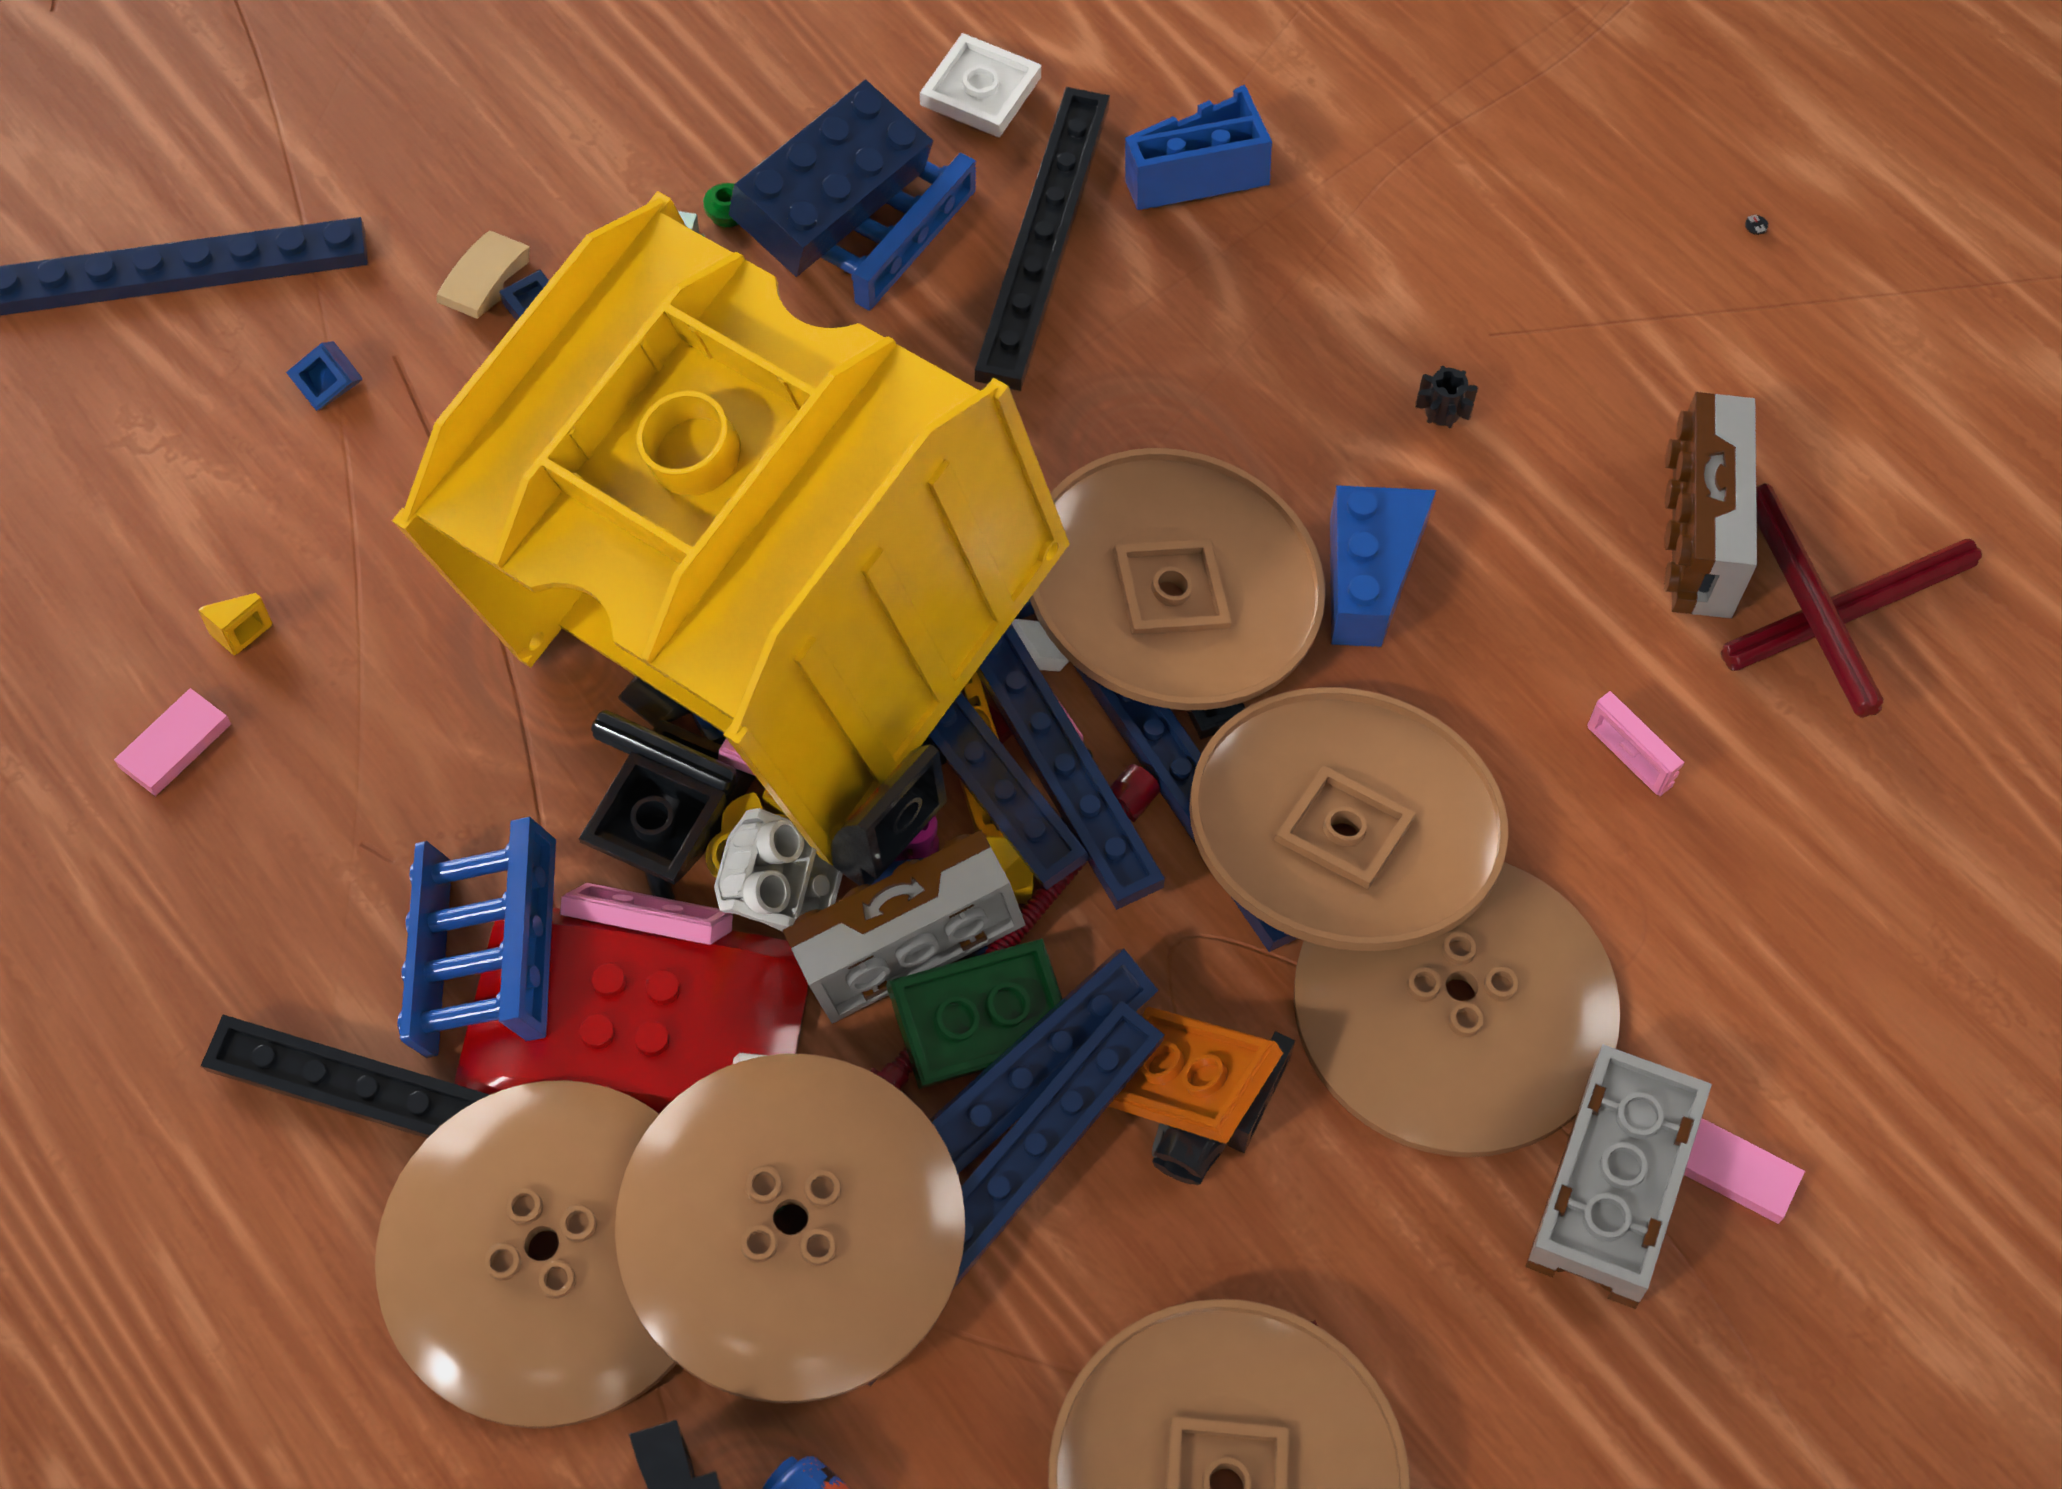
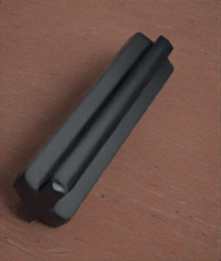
[591,710,738,796]

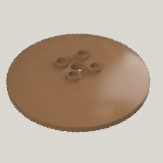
[1030,448,1325,710]
[1189,687,1508,951]
[1294,862,1620,1157]
[615,1054,965,1403]
[375,1080,677,1428]
[1048,1299,1410,1489]

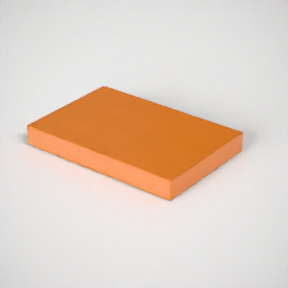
[1108,1006,1283,1144]

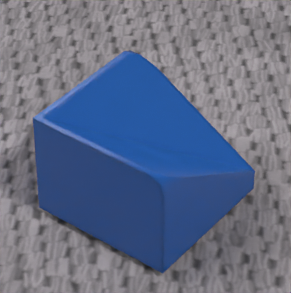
[286,341,363,411]

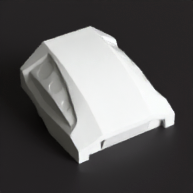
[714,808,843,932]

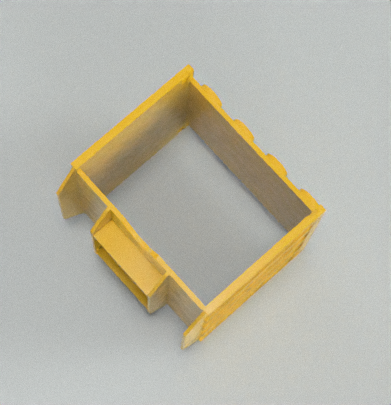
[392,191,1070,866]

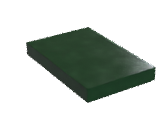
[886,938,1062,1089]

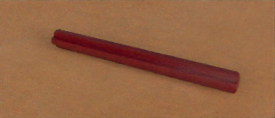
[1756,483,1884,718]
[1721,539,1982,671]

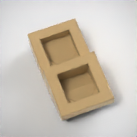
[437,230,530,319]

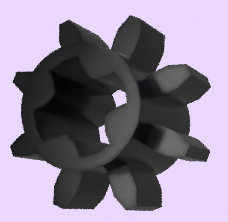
[1415,366,1478,428]

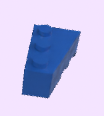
[1125,85,1272,210]
[1330,485,1436,647]

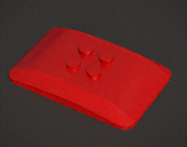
[455,908,809,1114]

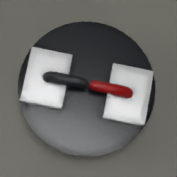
[1745,214,1768,235]

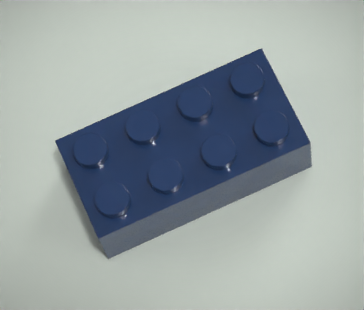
[729,79,933,277]

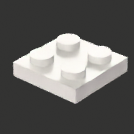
[920,33,1042,138]

